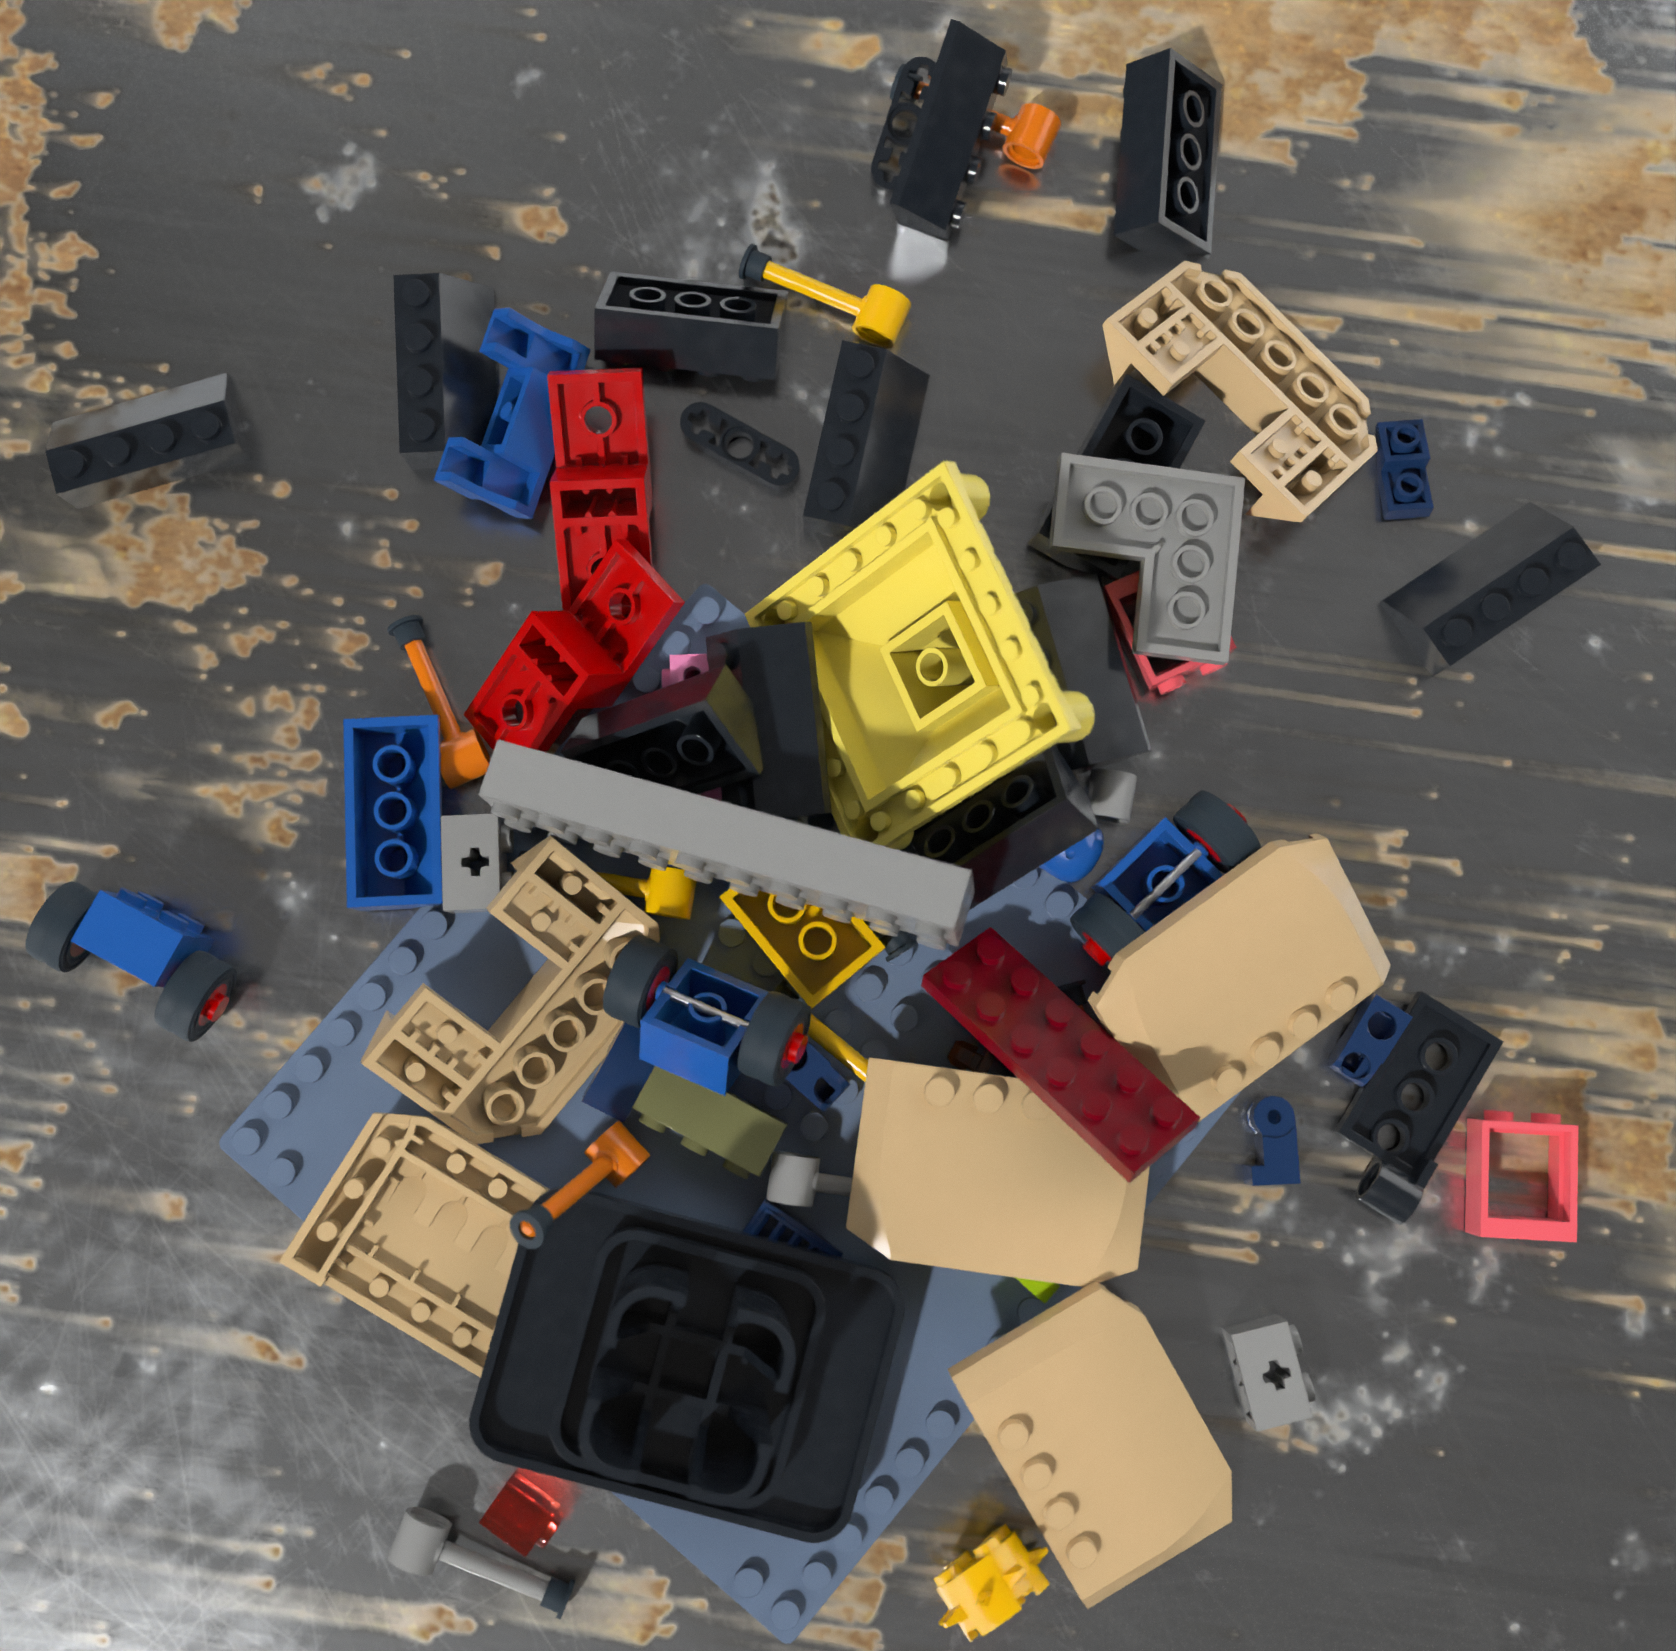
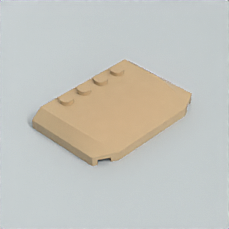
[1088,833,1391,1122]
[846,1057,1150,1287]
[279,1112,549,1377]
[947,1281,1232,1609]

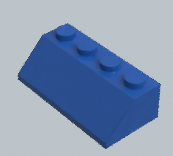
[343,715,443,911]

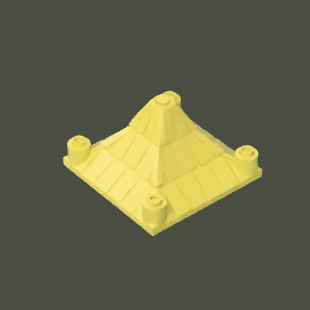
[745,461,1095,850]

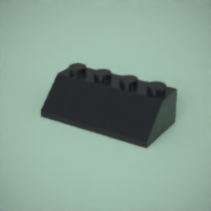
[890,19,1013,240]
[1114,48,1222,256]
[594,271,788,382]
[393,273,499,469]
[803,340,930,539]
[45,373,253,509]
[1027,374,1206,581]
[1380,502,1601,677]
[1014,573,1152,776]
[706,622,832,820]
[561,665,763,795]
[899,744,1099,910]

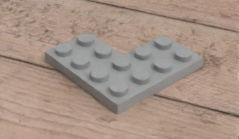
[1049,453,1245,665]

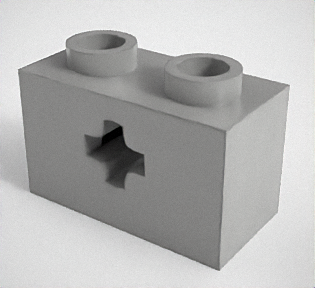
[441,814,514,914]
[1222,1314,1316,1432]

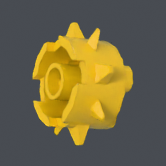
[934,1523,1049,1642]

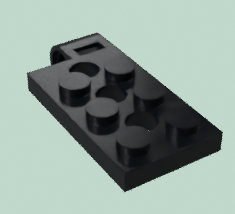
[1334,991,1504,1225]

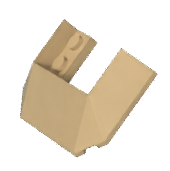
[1102,261,1378,523]
[361,836,660,1145]

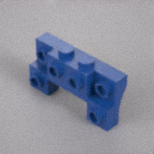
[434,307,591,519]

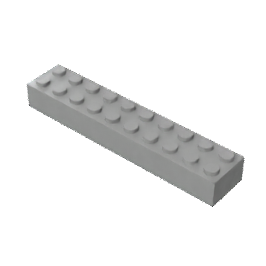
[478,740,975,950]

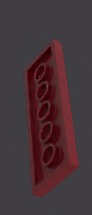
[921,927,1200,1183]

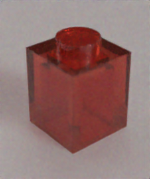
[479,1471,562,1558]

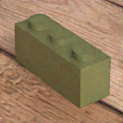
[632,1066,788,1179]

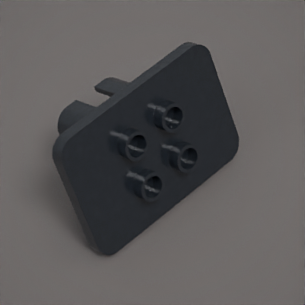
[469,1186,905,1543]

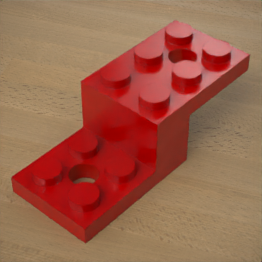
[547,368,653,615]
[463,539,685,753]

